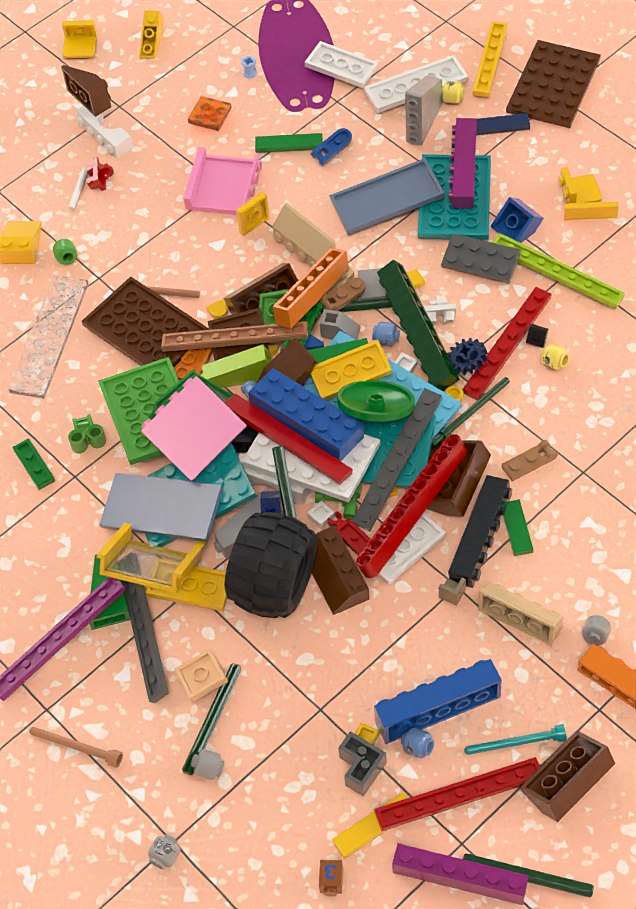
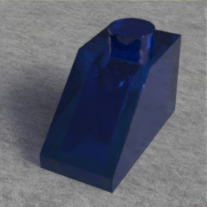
[260,491,282,514]

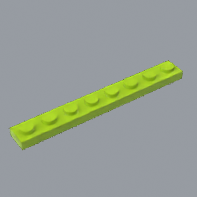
[492,233,625,309]

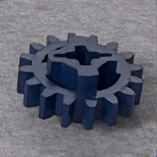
[447,338,488,375]

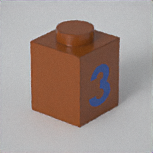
[319,860,343,896]

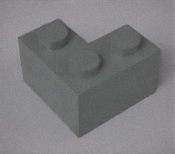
[338,731,387,797]

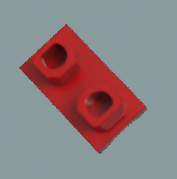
[86,157,114,191]

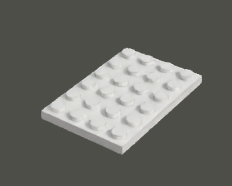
[242,432,381,503]

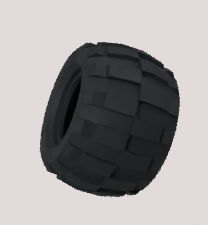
[224,512,317,618]

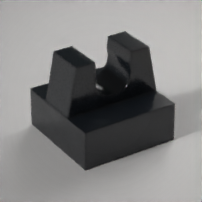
[526,324,549,348]

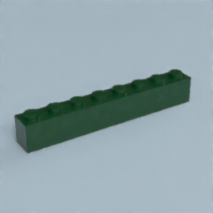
[377,259,460,391]

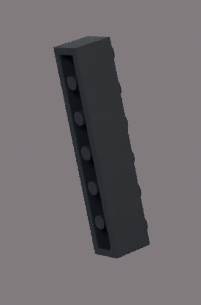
[448,475,512,588]

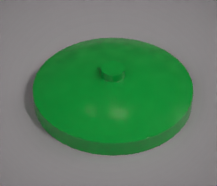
[337,380,415,422]

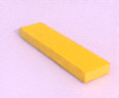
[332,792,408,859]

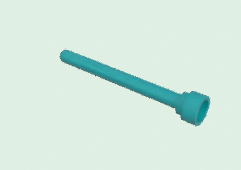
[464,724,567,755]

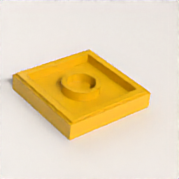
[236,191,270,236]

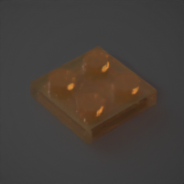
[188,96,232,131]

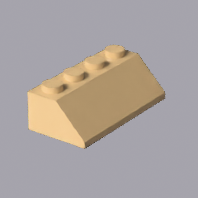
[273,203,336,268]
[478,582,564,646]

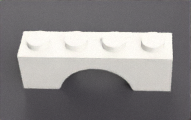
[76,106,133,158]
[238,453,311,505]

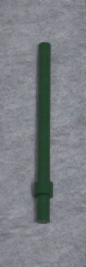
[431,377,510,448]

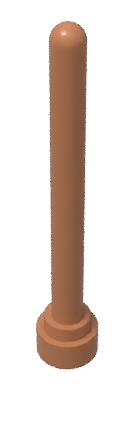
[29,727,123,768]

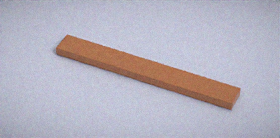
[161,321,308,352]

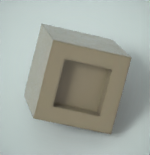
[439,578,466,606]

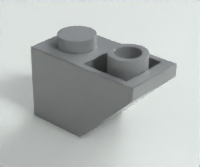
[320,309,360,340]

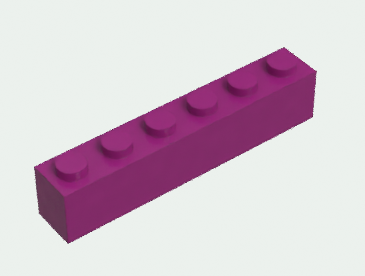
[449,118,477,208]
[392,843,529,905]

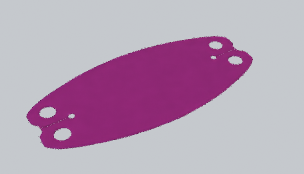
[258,0,335,112]

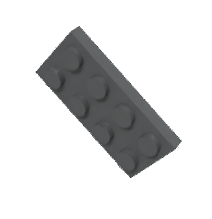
[441,233,521,284]

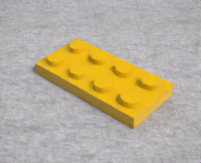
[311,340,392,400]
[146,559,227,611]

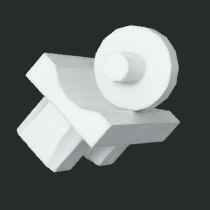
[424,295,456,325]

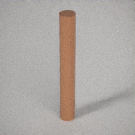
[147,286,200,298]

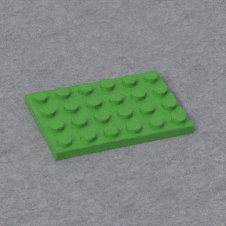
[98,357,181,465]

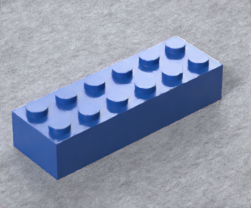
[248,368,364,461]
[374,659,502,745]

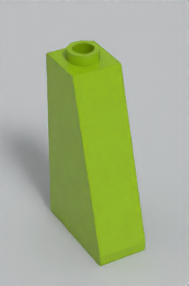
[201,344,273,388]

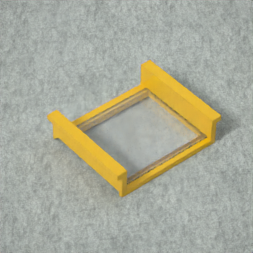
[97,523,206,593]

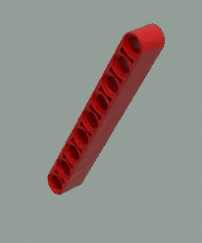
[356,434,468,578]

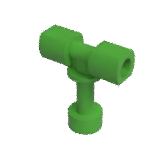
[315,481,362,521]

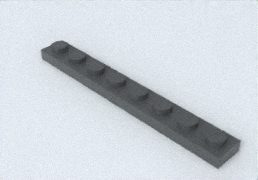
[352,388,442,531]
[118,553,169,703]

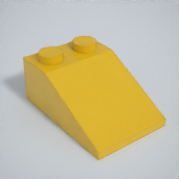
[0,221,42,264]

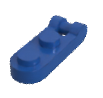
[310,128,352,166]

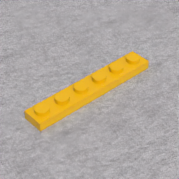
[473,21,508,98]

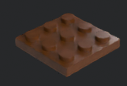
[207,308,270,361]

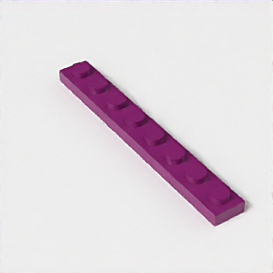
[0,577,126,701]

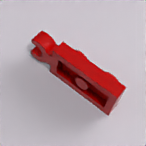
[327,511,371,555]

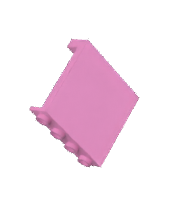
[183,147,262,215]
[141,376,247,482]

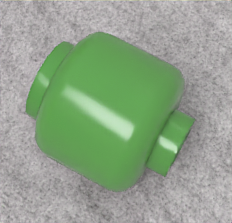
[53,238,78,265]

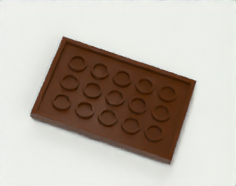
[506,40,601,128]
[81,276,209,367]

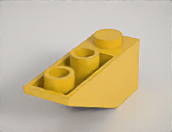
[139,10,164,59]

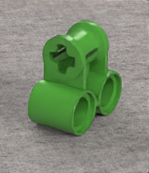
[68,414,106,454]

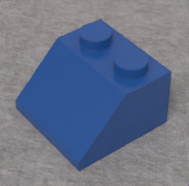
[491,197,544,243]

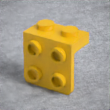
[62,20,98,58]
[558,167,602,203]

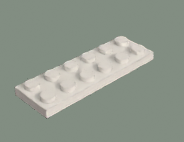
[364,55,468,113]

